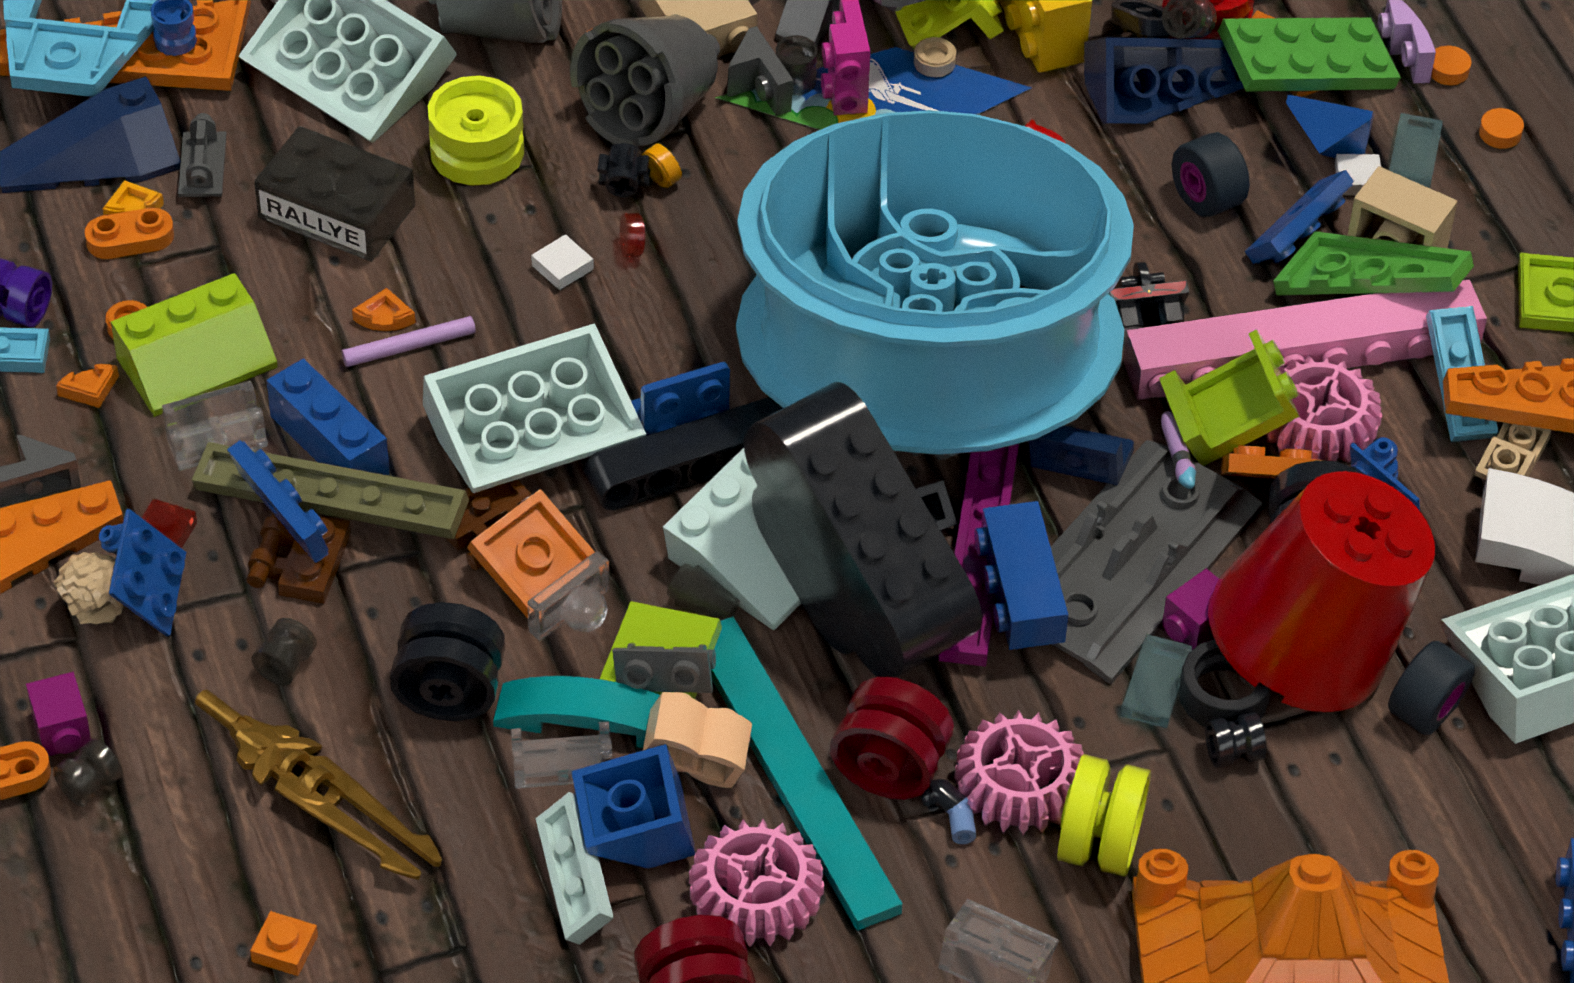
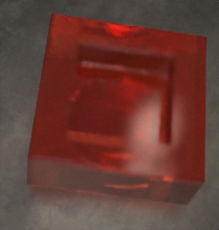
[141,498,197,548]

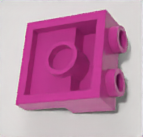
[821,0,870,116]

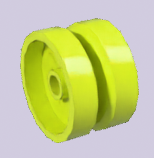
[427,75,524,186]
[1057,754,1151,877]

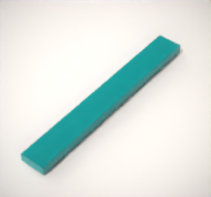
[711,616,903,931]

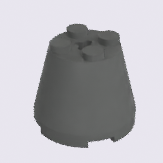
[428,0,562,44]
[570,14,720,147]

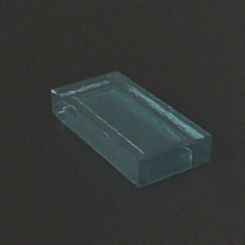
[1389,113,1443,188]
[1121,634,1192,728]

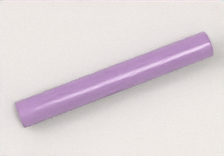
[342,316,476,367]

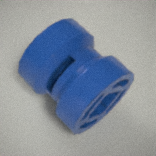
[150,0,197,56]

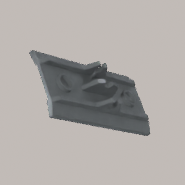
[1051,440,1263,685]

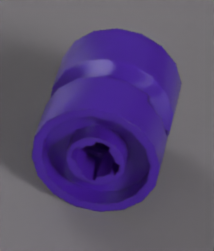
[0,258,52,327]

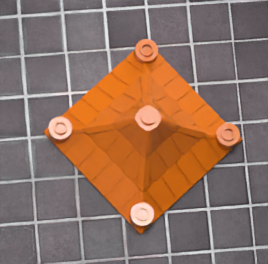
[1132,849,1449,983]

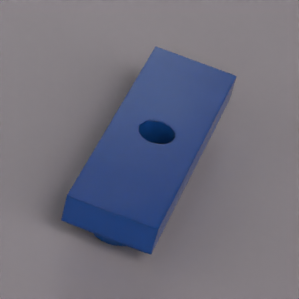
[1244,170,1354,264]
[227,440,329,563]

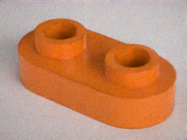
[84,208,174,259]
[0,741,51,800]

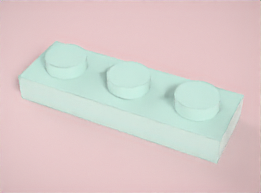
[536,792,614,945]

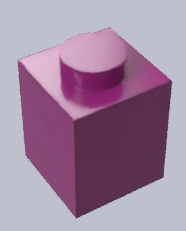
[1162,568,1219,651]
[26,671,92,756]

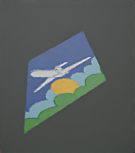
[715,47,1032,130]

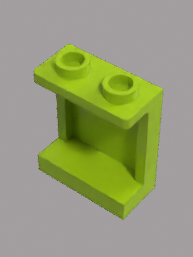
[1159,329,1300,466]

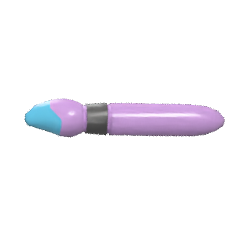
[1161,411,1196,489]

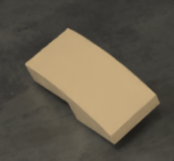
[1474,423,1551,480]

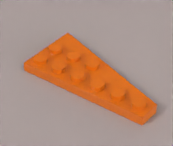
[0,0,251,91]
[1443,358,1574,433]

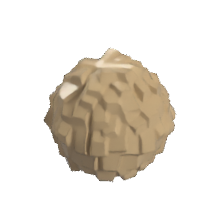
[54,552,123,625]

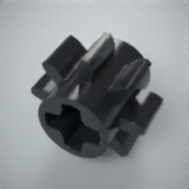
[597,143,651,197]

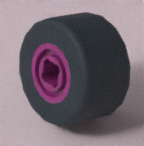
[1171,132,1250,217]
[1388,641,1475,735]

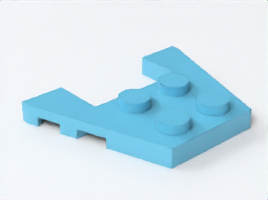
[3,0,157,97]

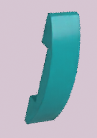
[493,676,660,748]

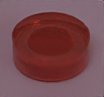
[620,213,645,257]

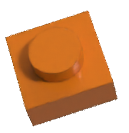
[250,911,318,976]

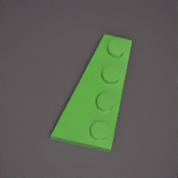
[1273,231,1474,295]

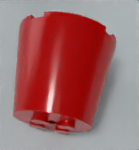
[1208,471,1435,712]

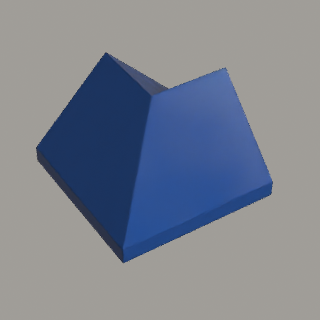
[1286,95,1374,158]

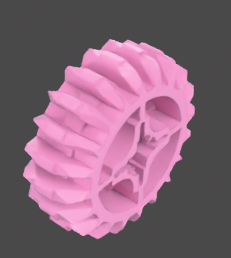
[1266,355,1382,463]
[954,710,1084,835]
[689,819,824,947]

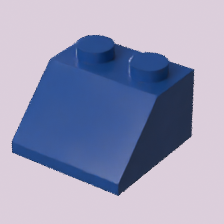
[571,744,696,869]

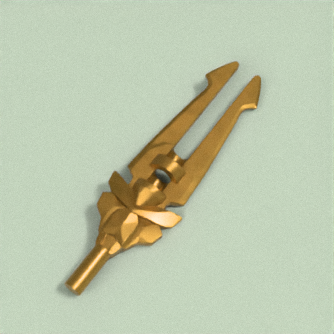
[195,689,442,880]

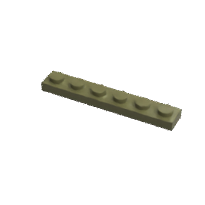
[192,442,469,539]

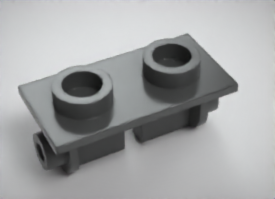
[178,113,227,197]
[612,643,716,693]

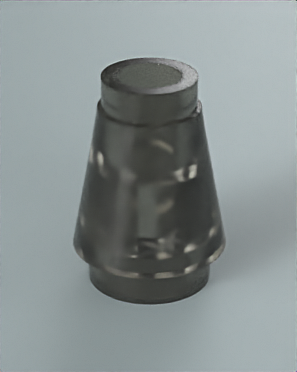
[667,563,740,621]

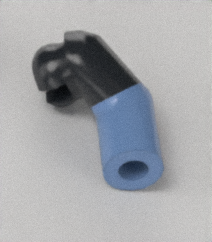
[920,779,976,844]

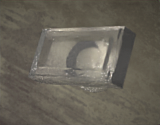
[527,551,609,641]

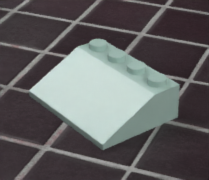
[238,0,457,143]
[423,323,646,493]
[663,406,801,631]
[1441,574,1574,744]

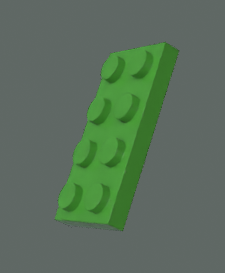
[1218,17,1401,92]

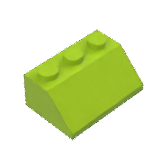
[111,273,278,417]

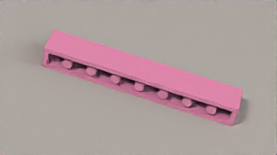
[1123,279,1487,400]

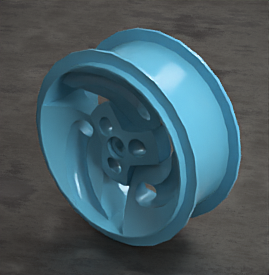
[736,110,1134,455]

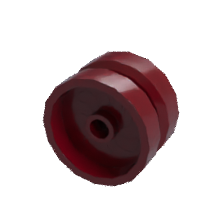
[830,677,954,800]
[634,915,756,983]

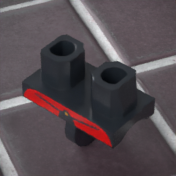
[1109,261,1190,336]

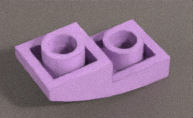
[1378,0,1436,83]

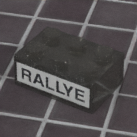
[254,126,416,262]

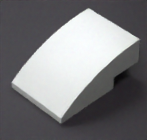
[1475,468,1574,585]

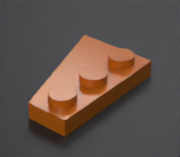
[0,480,124,594]

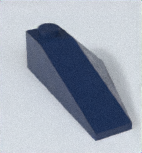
[1084,37,1244,124]
[0,77,181,193]

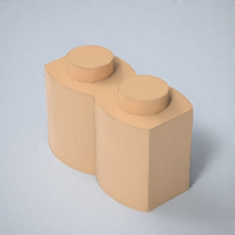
[643,692,752,788]

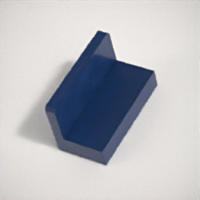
[1029,426,1134,485]

